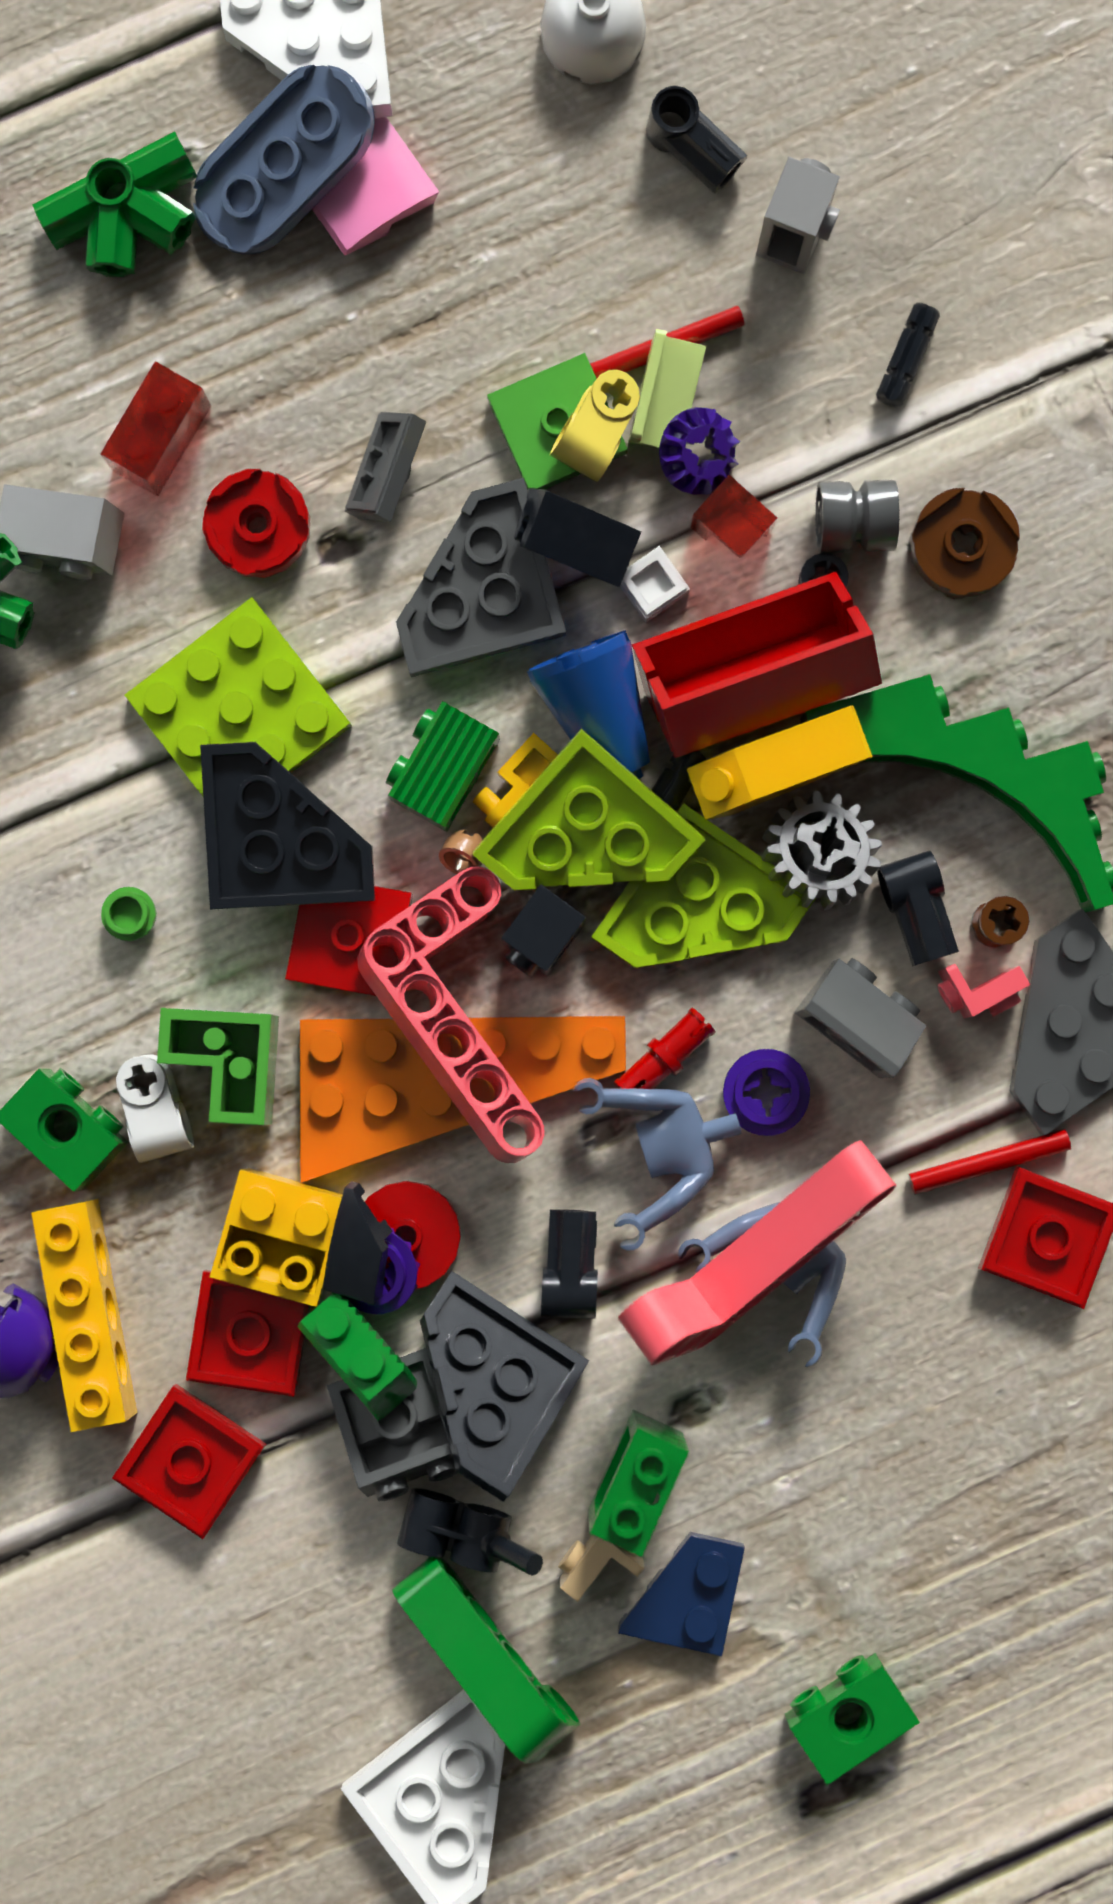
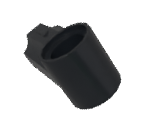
[646,85,747,194]
[877,851,959,966]
[541,1209,598,1319]

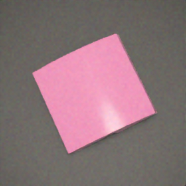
[312,117,439,256]

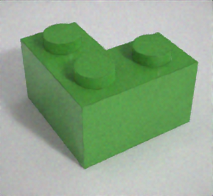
[157,1008,279,1125]

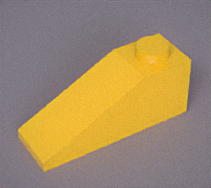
[687,706,873,820]

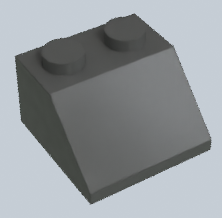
[794,958,926,1078]

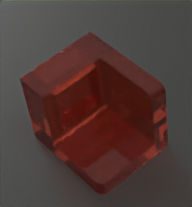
[690,475,778,558]

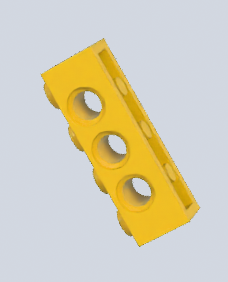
[31,1199,138,1432]

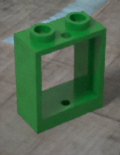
[588,1410,689,1557]

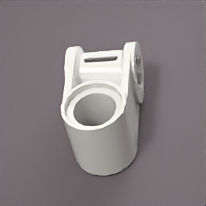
[116,1054,194,1163]

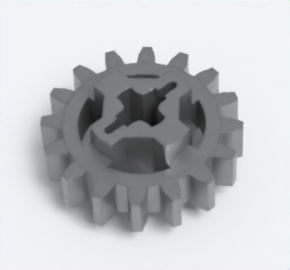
[761,791,882,910]

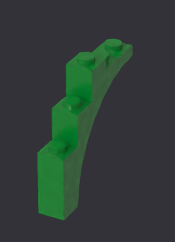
[800,674,1113,913]

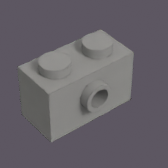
[756,157,840,274]
[0,484,125,580]

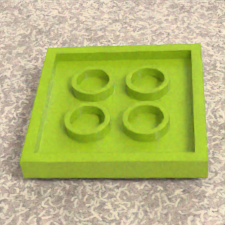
[124,597,352,796]

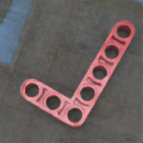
[358,867,544,1163]
[618,1140,897,1365]

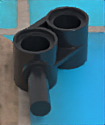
[397,1488,543,1576]

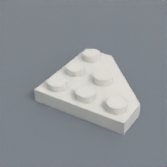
[220,0,393,118]
[341,1689,505,1904]

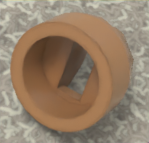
[439,829,483,874]

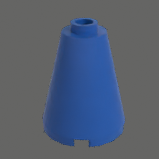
[527,630,650,779]

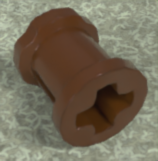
[971,896,1030,948]

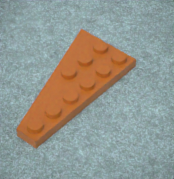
[300,1016,626,1183]

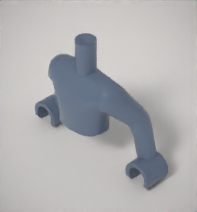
[573,1078,742,1250]
[678,1202,846,1367]

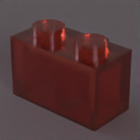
[100,361,211,497]

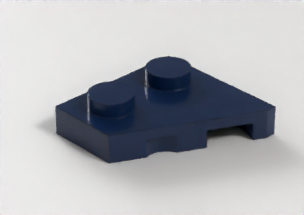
[618,1532,745,1656]

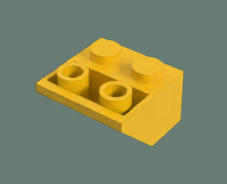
[210,1168,343,1307]

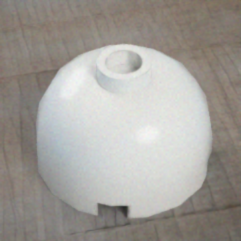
[540,0,646,85]

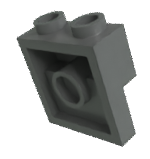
[327,1348,458,1501]

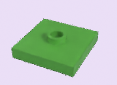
[487,353,628,492]

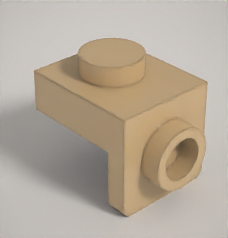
[558,1535,645,1602]

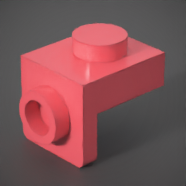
[937,964,1030,1018]

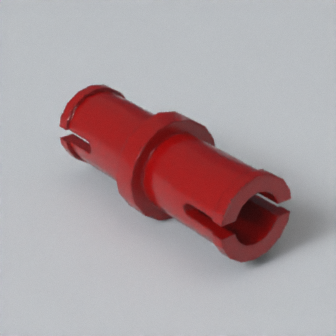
[614,1007,716,1089]

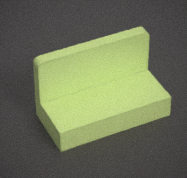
[628,329,706,449]

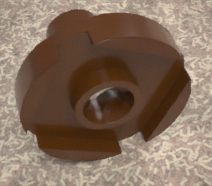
[909,488,1020,599]

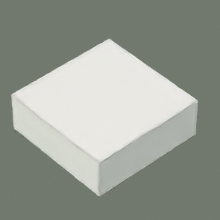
[620,546,690,623]

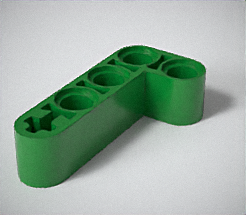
[392,1557,580,1763]

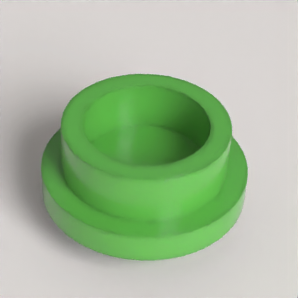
[101,887,157,941]

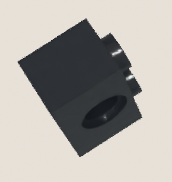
[501,885,586,978]

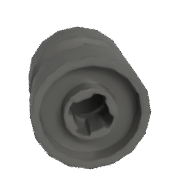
[815,480,900,553]

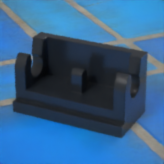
[514,488,642,587]

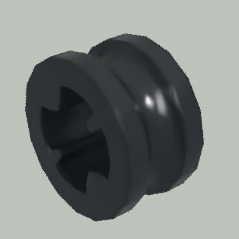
[798,553,849,587]

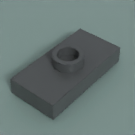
[345,412,426,522]

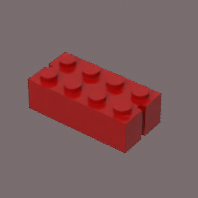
[632,572,882,758]

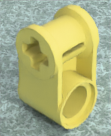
[550,370,640,482]

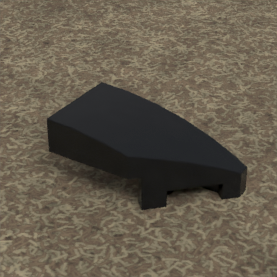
[323,1181,393,1305]

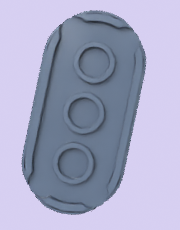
[193,65,375,254]

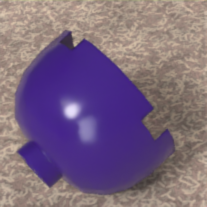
[0,1283,59,1398]

